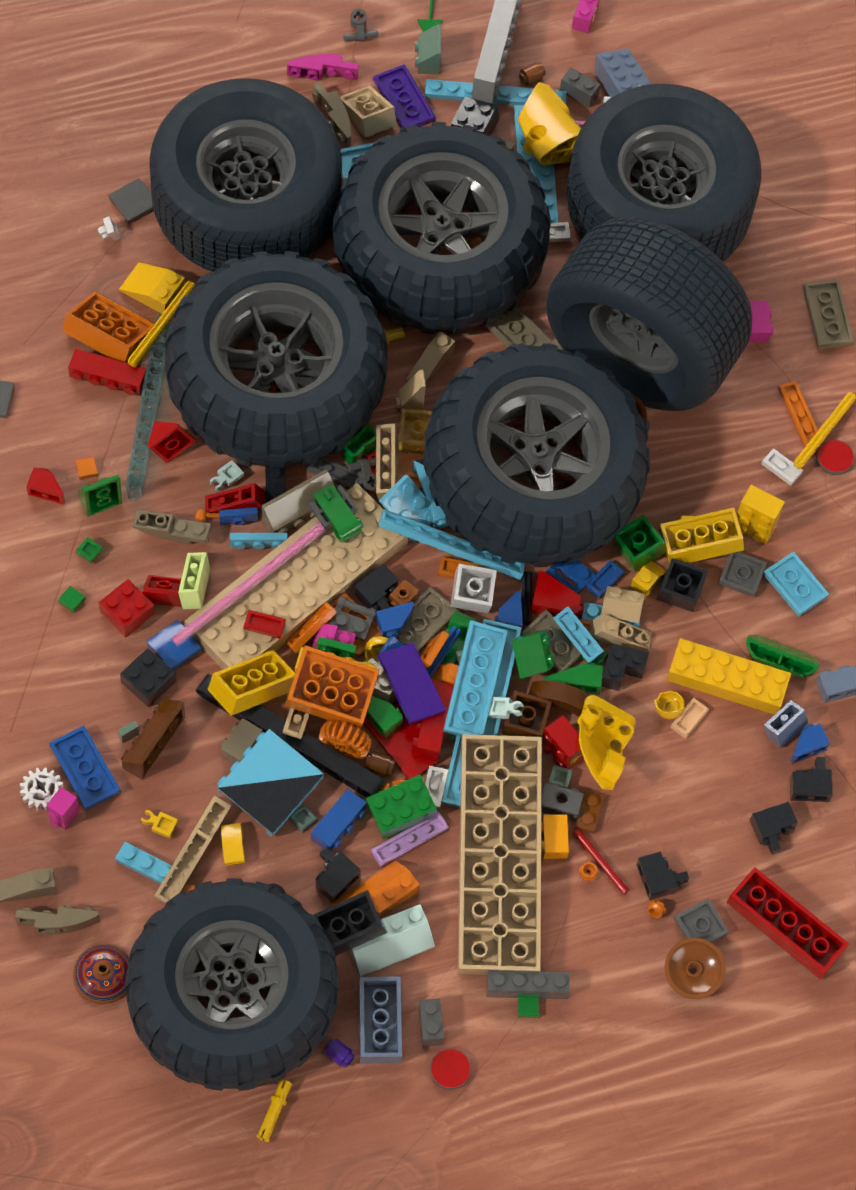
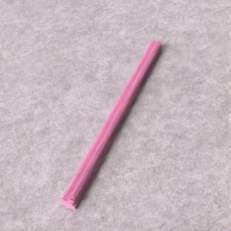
[171,523,326,646]

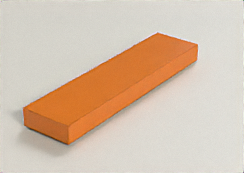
[778,381,824,448]

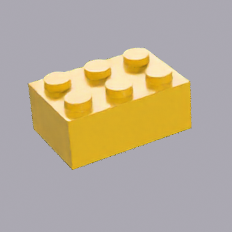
[737,485,785,544]

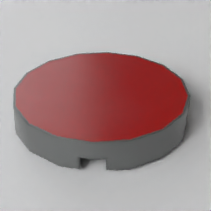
[816,440,854,475]
[430,1049,471,1090]

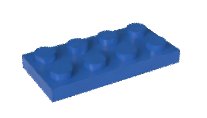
[49,725,121,811]

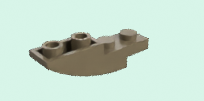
[312,82,351,148]
[132,510,212,545]
[15,905,100,934]

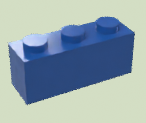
[310,789,367,851]

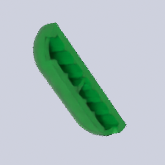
[746,635,820,677]

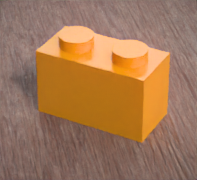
[541,815,569,859]

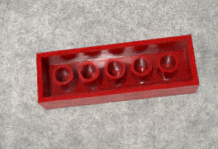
[727,867,849,980]

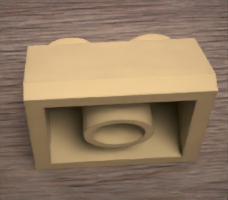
[601,586,645,623]

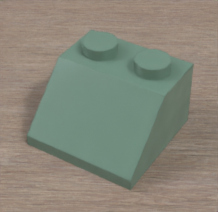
[415,24,441,74]

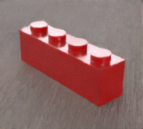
[68,349,147,396]
[412,679,453,761]

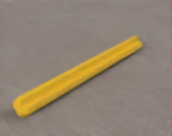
[128,281,195,367]
[793,392,856,469]

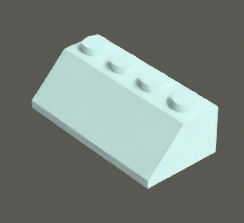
[349,905,435,977]

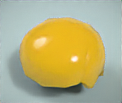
[365,636,389,662]
[654,691,685,719]

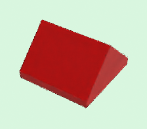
[147,421,196,463]
[143,575,182,607]

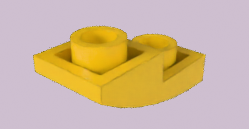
[221,823,245,866]

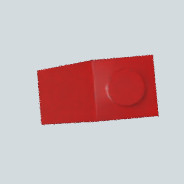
[26,467,65,505]

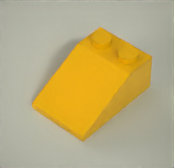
[119,262,185,314]

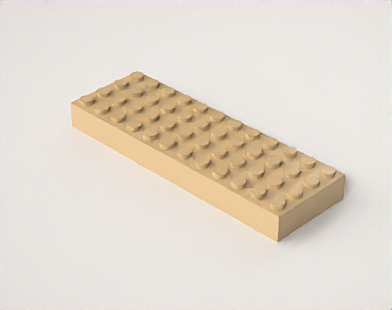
[184,483,408,669]
[457,734,542,975]

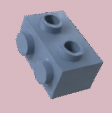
[816,666,856,703]
[764,700,808,748]

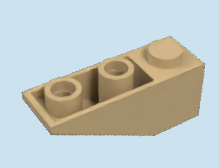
[590,614,651,651]

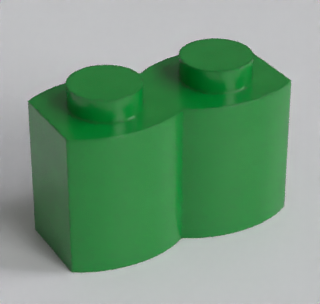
[342,425,376,464]

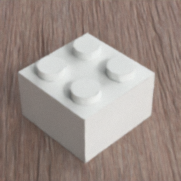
[450,563,497,613]

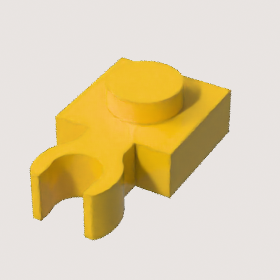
[141,810,178,839]

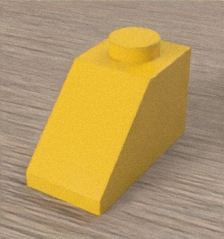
[630,561,667,600]

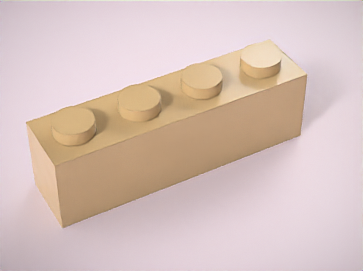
[376,424,398,500]

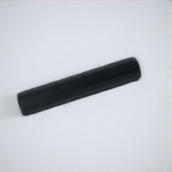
[521,571,532,625]

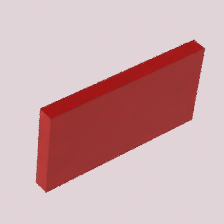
[363,700,442,779]

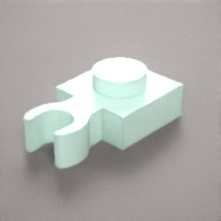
[210,460,244,491]
[488,697,524,719]

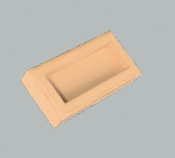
[670,698,709,739]

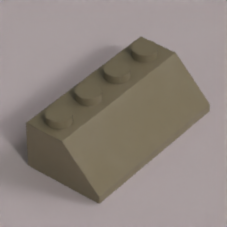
[262,469,335,534]

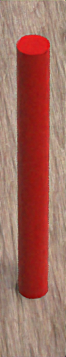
[573,829,629,895]

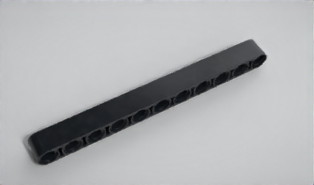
[195,674,385,798]

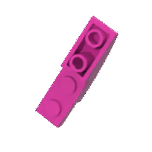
[287,54,359,80]

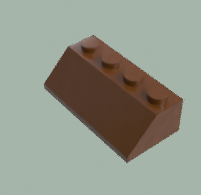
[121,699,185,780]

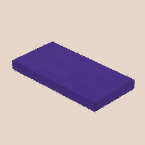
[373,64,436,129]
[377,643,445,725]

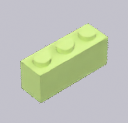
[178,552,211,609]

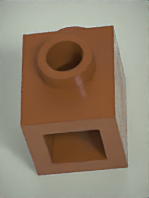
[389,579,419,607]

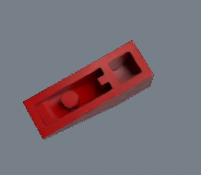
[205,483,266,513]

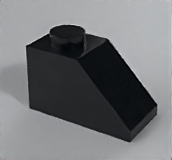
[265,466,285,503]

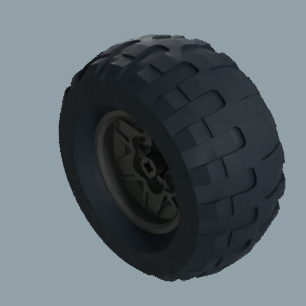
[125,878,339,1091]

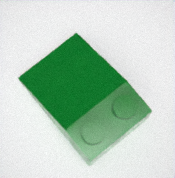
[78,474,123,517]

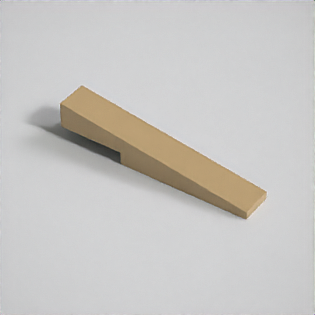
[154,796,231,904]

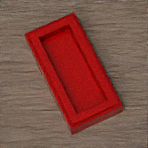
[243,610,286,639]

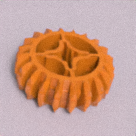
[319,720,372,760]

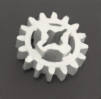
[20,768,63,811]

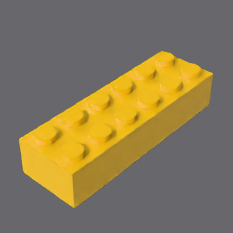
[666,638,791,715]

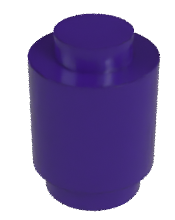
[324,1038,355,1068]

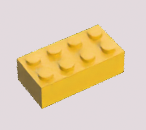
[208,650,295,716]

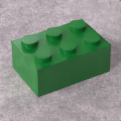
[366,774,437,839]

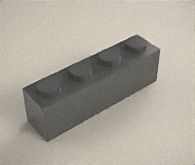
[486,971,570,999]

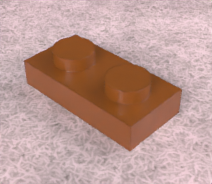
[574,791,604,834]

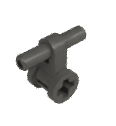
[343,8,379,41]
[346,458,376,492]

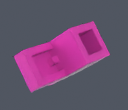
[313,624,356,649]

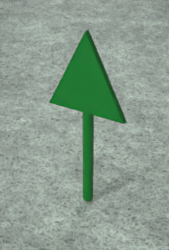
[417,0,443,32]

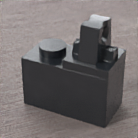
[354,564,399,611]
[789,757,833,802]
[750,801,798,855]
[315,847,361,903]
[636,851,689,900]

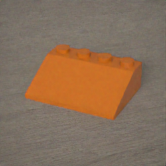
[62,291,154,363]
[285,645,379,729]

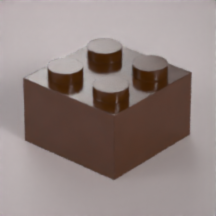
[503,691,552,737]

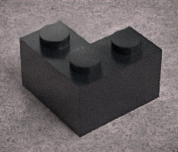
[601,643,649,691]

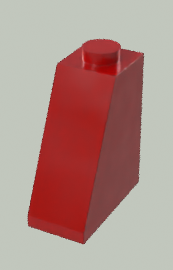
[532,570,583,617]

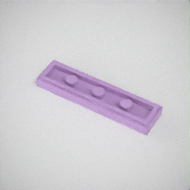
[371,812,449,868]

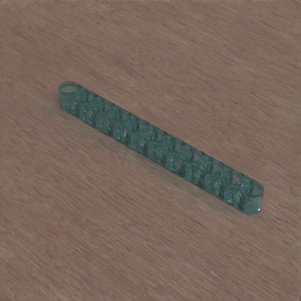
[126,313,172,500]

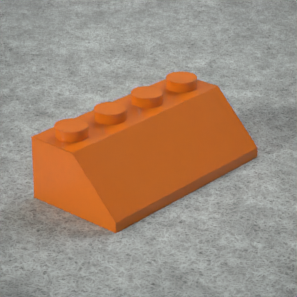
[331,860,420,918]

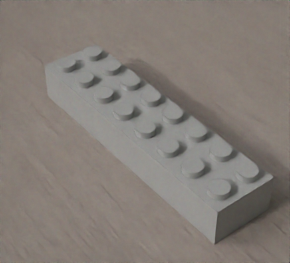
[472,0,523,104]

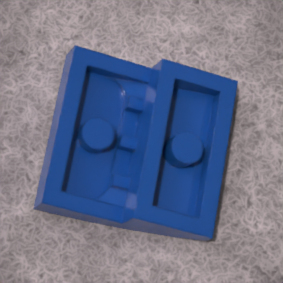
[146,620,202,670]

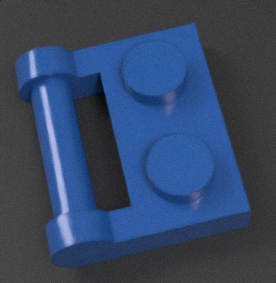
[546,560,596,594]

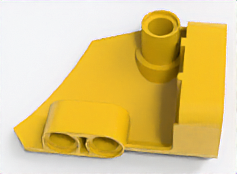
[518,82,581,165]
[577,695,636,790]

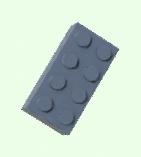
[594,48,651,98]
[359,977,402,1064]

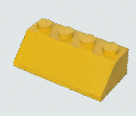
[660,508,744,564]

